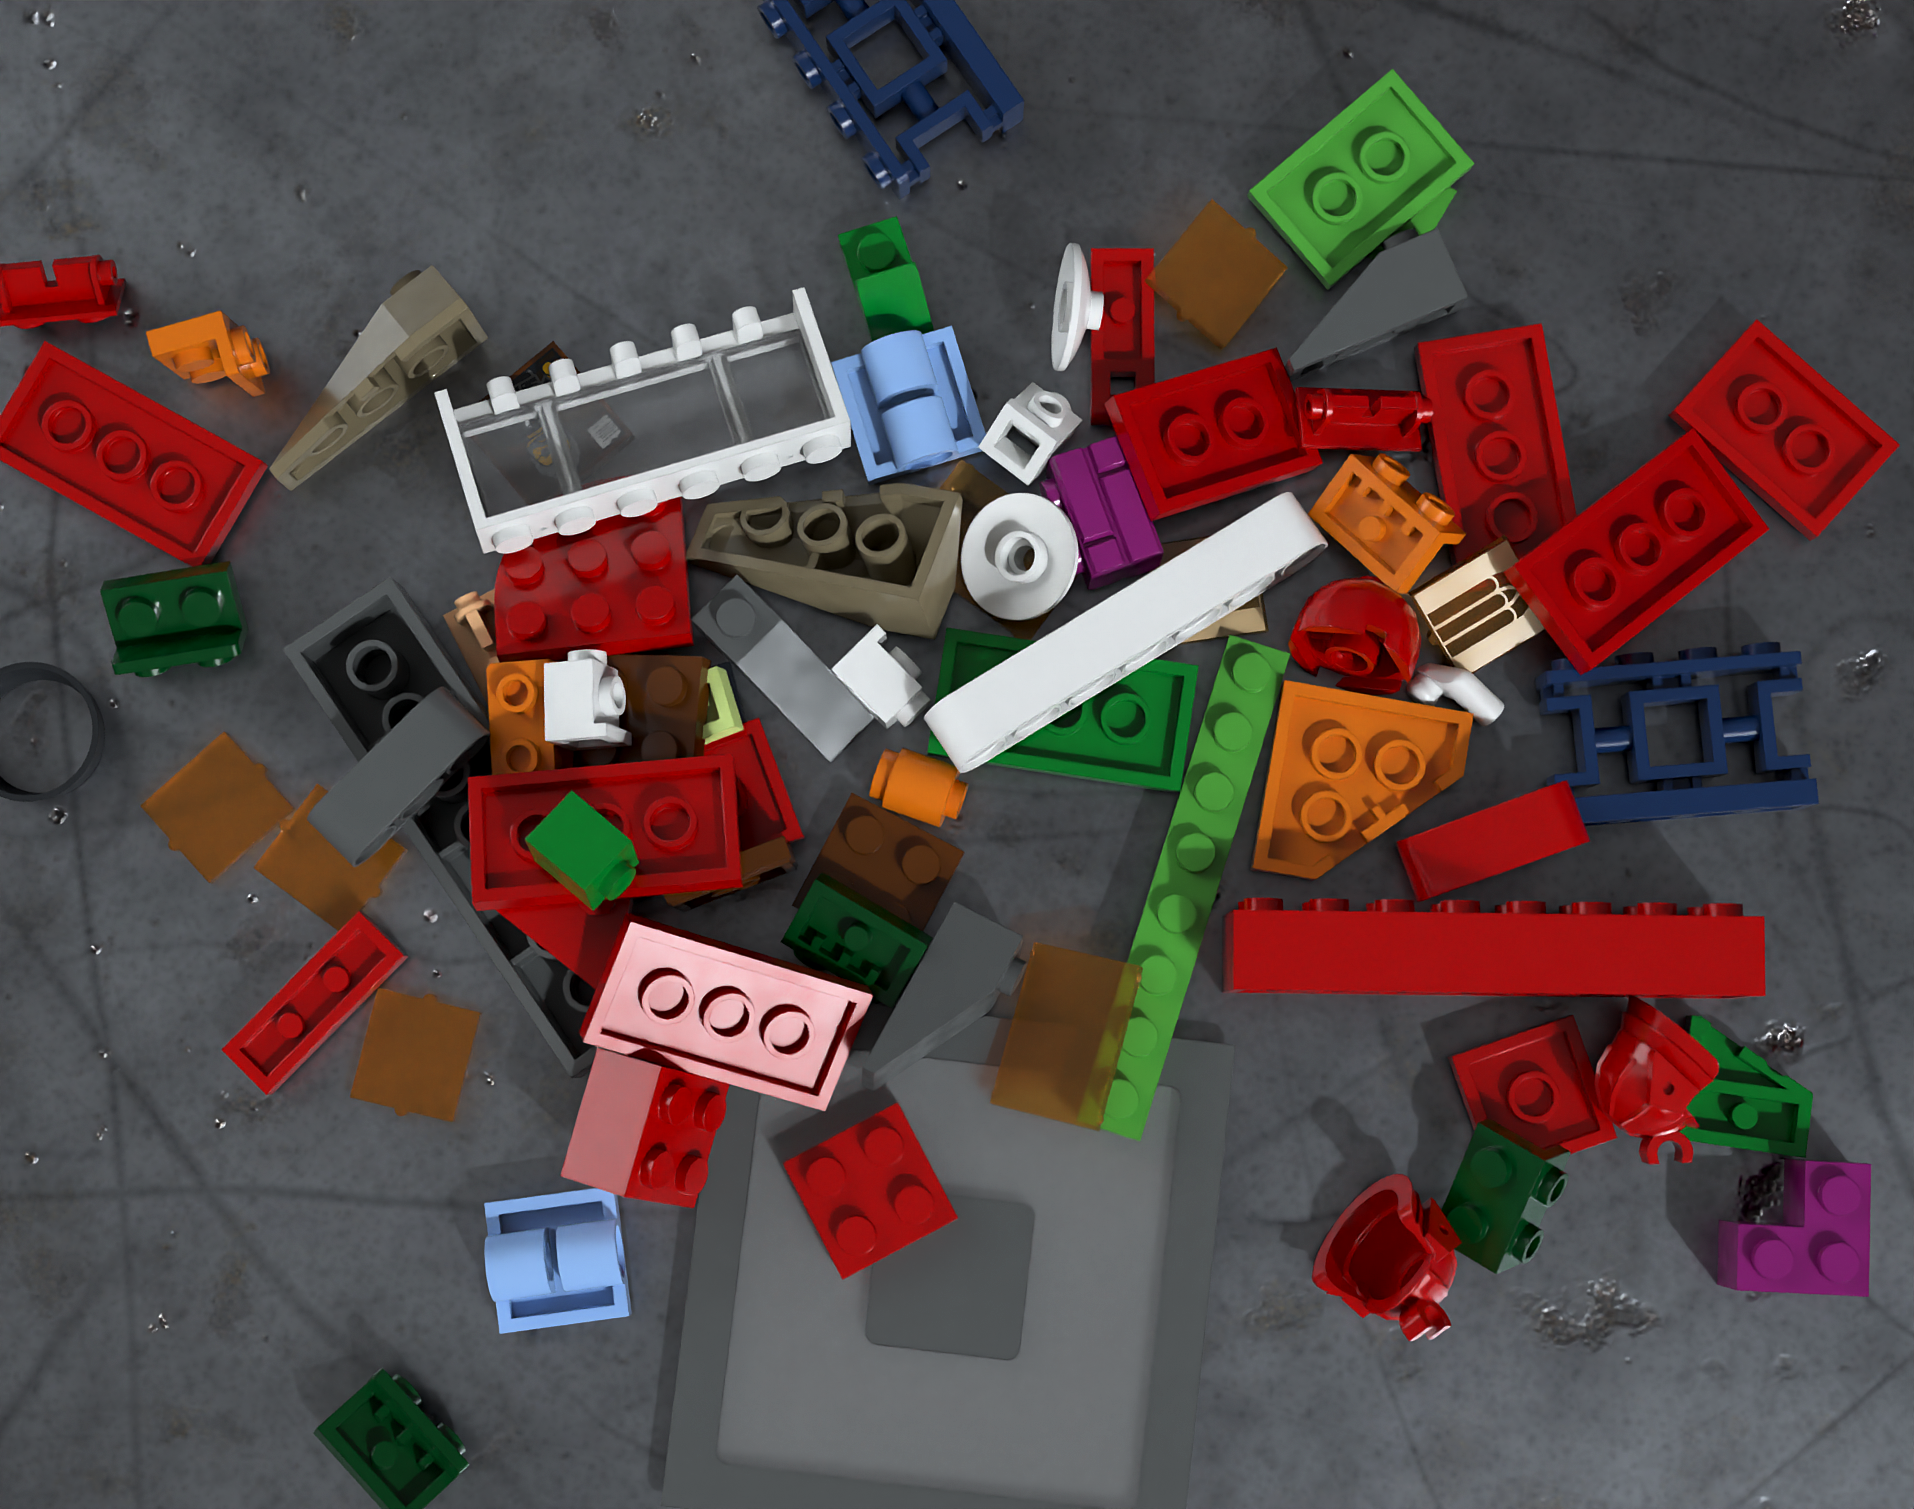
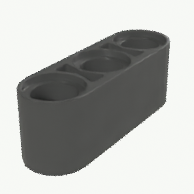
[307,686,490,867]

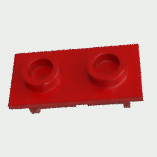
[0,254,126,329]
[1295,387,1433,452]

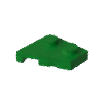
[1680,1015,1813,1158]

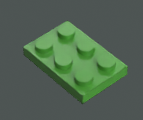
[1247,69,1475,290]

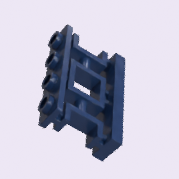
[757,0,1024,200]
[1535,642,1819,827]

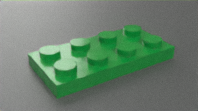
[927,627,1199,793]

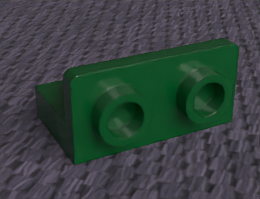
[100,561,249,677]
[781,872,933,1008]

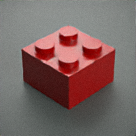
[560,1047,730,1208]

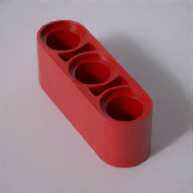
[1395,780,1590,902]

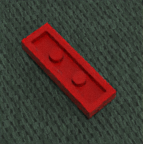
[221,911,409,1095]

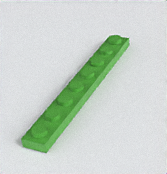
[1077,635,1290,1142]

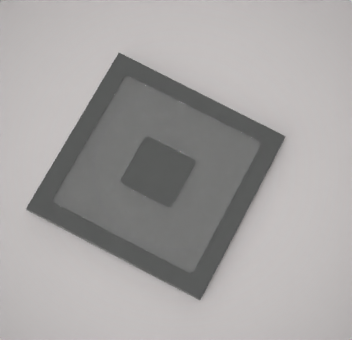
[660,1003,1236,1509]

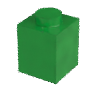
[525,791,639,911]

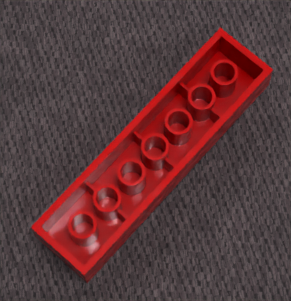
[1222,898,1766,999]

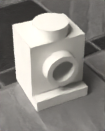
[978,382,1082,486]
[832,624,932,730]
[544,649,632,751]

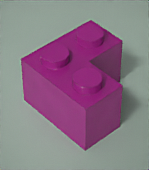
[1717,1158,1871,1297]

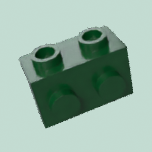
[1441,1118,1571,1274]
[313,1368,469,1509]

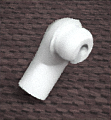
[1406,663,1504,726]

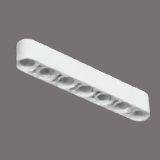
[924,492,1328,773]

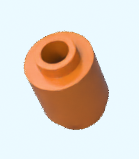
[869,748,968,827]

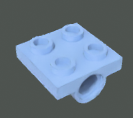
[831,325,986,485]
[484,1188,632,1334]

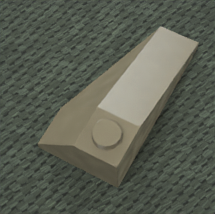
[269,265,488,491]
[686,483,963,640]

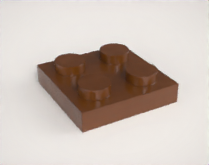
[573,654,712,768]
[792,793,965,932]

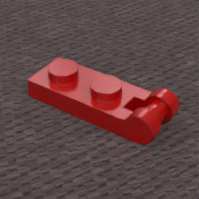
[1090,248,1155,425]

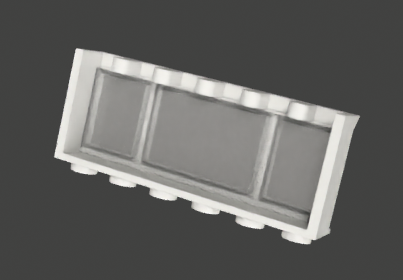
[434,287,851,554]

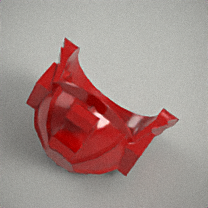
[1594,996,1719,1165]
[1312,1174,1462,1341]

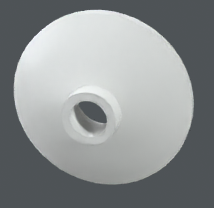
[1051,243,1104,371]
[961,493,1079,621]

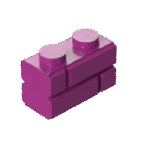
[1039,436,1164,590]

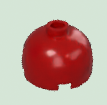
[1288,576,1422,695]

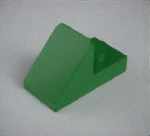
[838,216,934,342]

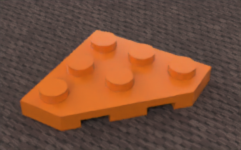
[1250,680,1474,881]

